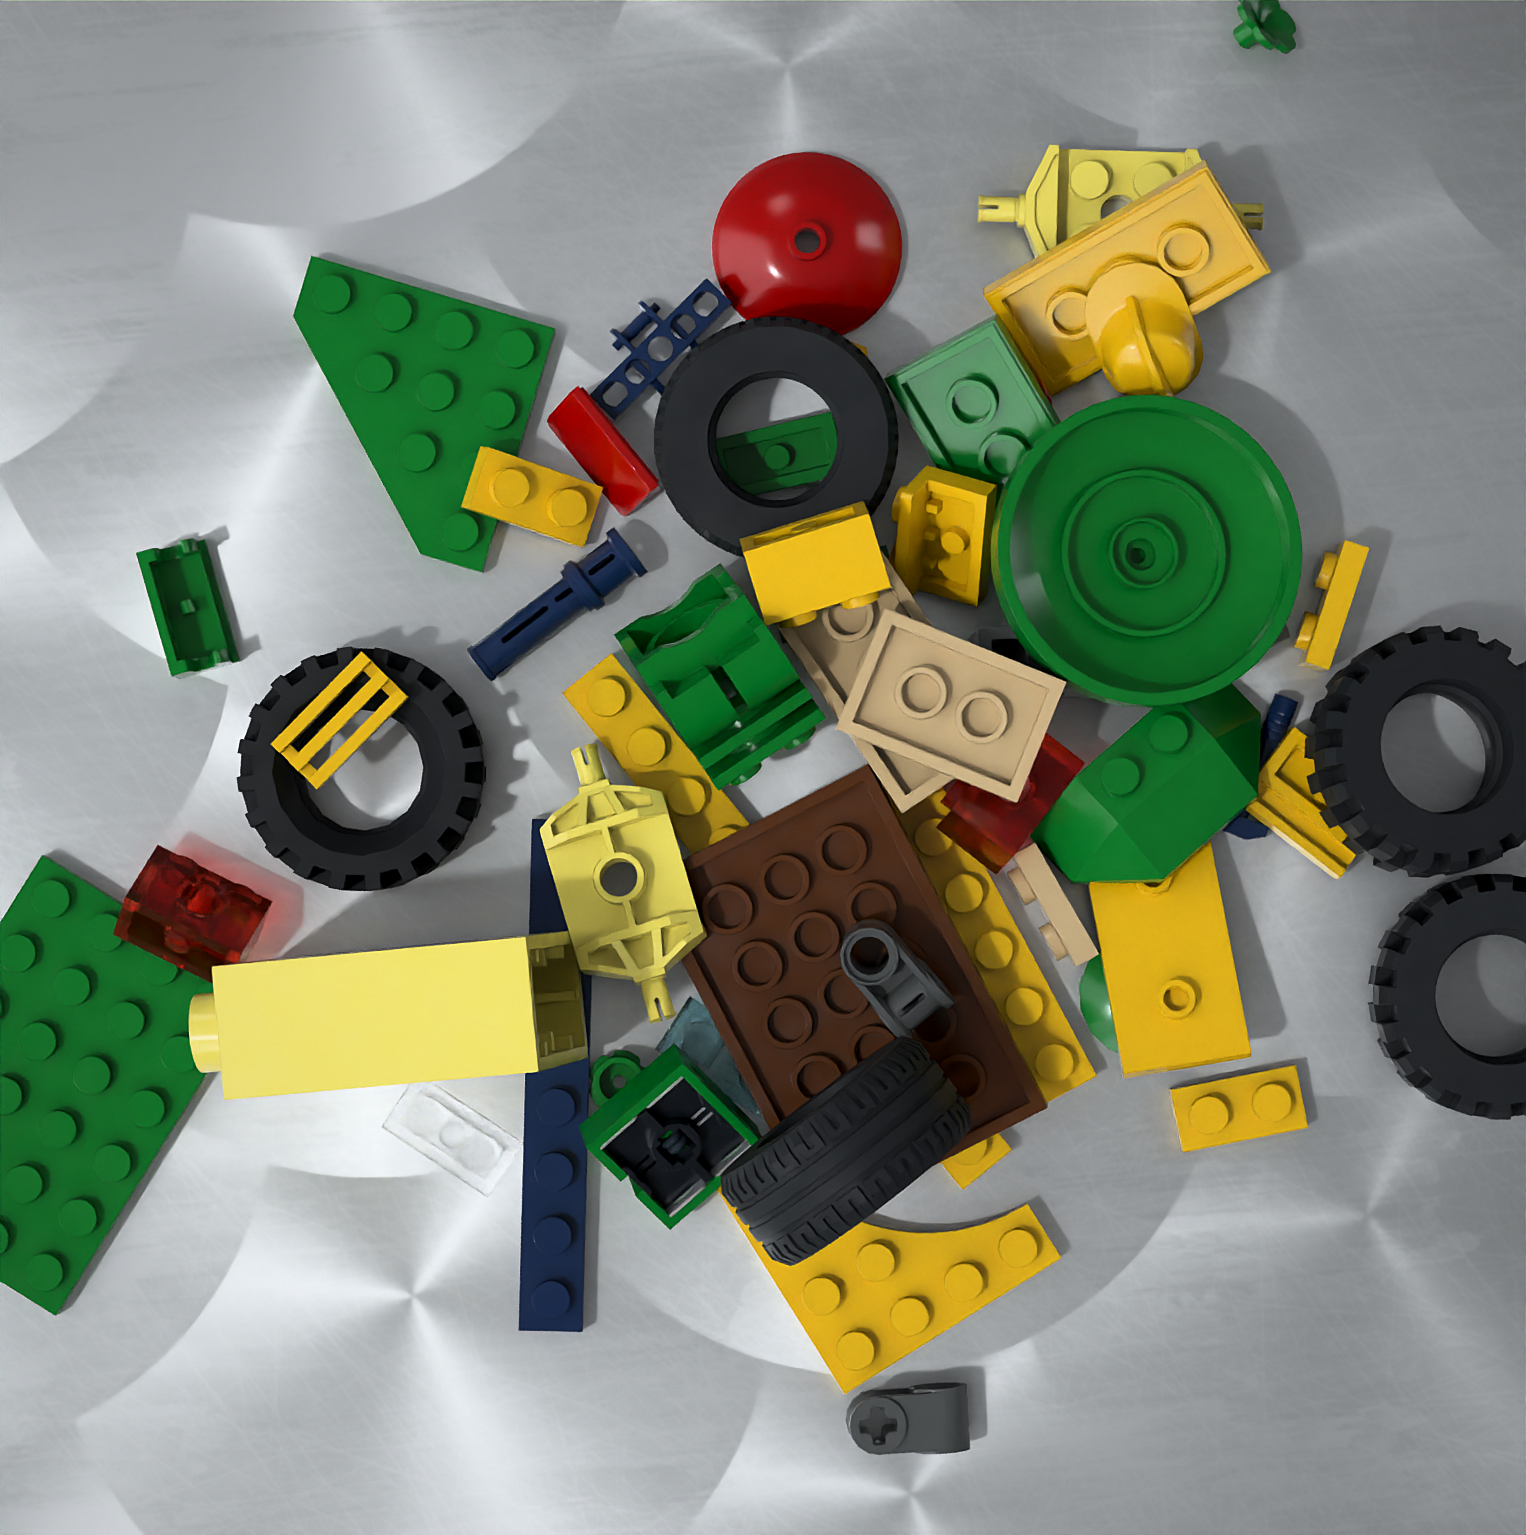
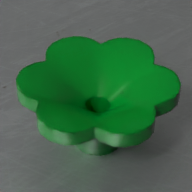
[1233,0,1296,54]

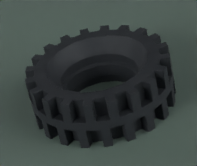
[237,647,486,891]

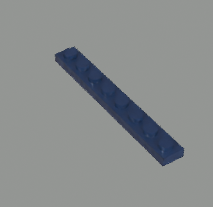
[518,819,592,1332]

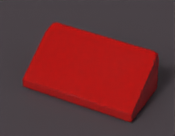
[547,386,661,517]

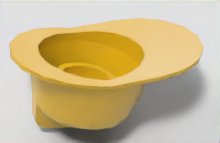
[1084,262,1204,397]

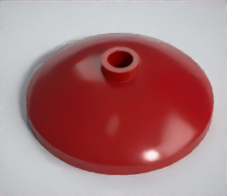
[712,152,902,336]

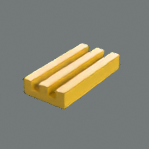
[271,651,409,790]

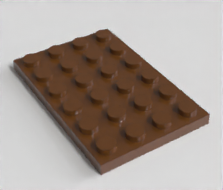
[681,764,1048,1166]

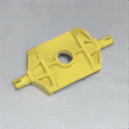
[978,145,1264,258]
[539,744,707,1023]

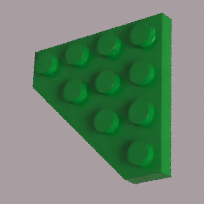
[293,256,556,574]

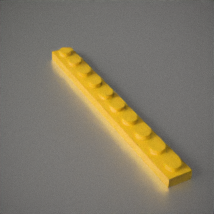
[562,653,1012,1190]

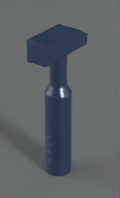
[1221,693,1299,840]

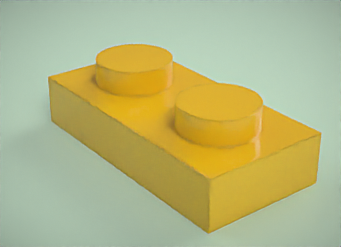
[461,446,603,548]
[1293,540,1369,672]
[1169,1064,1308,1152]

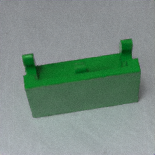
[136,538,241,679]

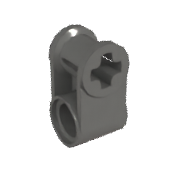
[840,918,956,1039]
[845,1382,970,1455]

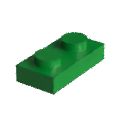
[716,412,838,496]

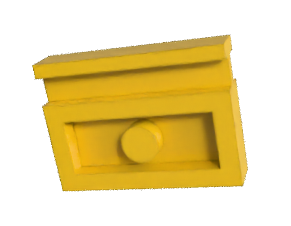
[1245,727,1357,880]

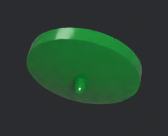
[990,395,1303,708]

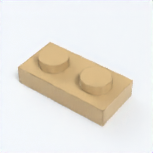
[1007,842,1099,967]

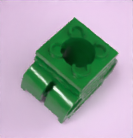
[614,564,826,791]

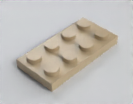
[774,547,955,814]

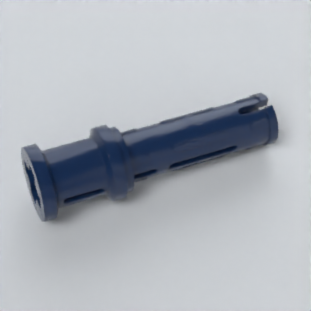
[467,527,648,682]

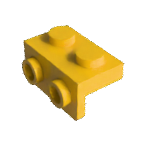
[888,465,997,607]

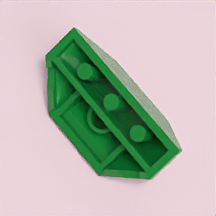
[1029,683,1261,885]

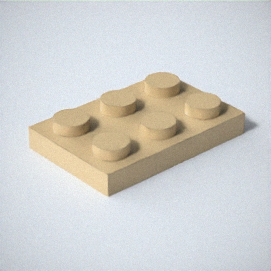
[836,608,1066,803]

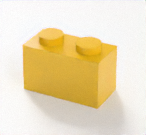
[739,501,891,628]

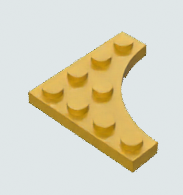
[717,1186,1061,1394]

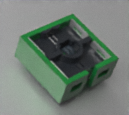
[579,1043,762,1230]

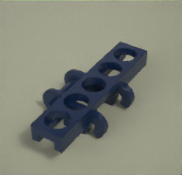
[590,278,732,421]

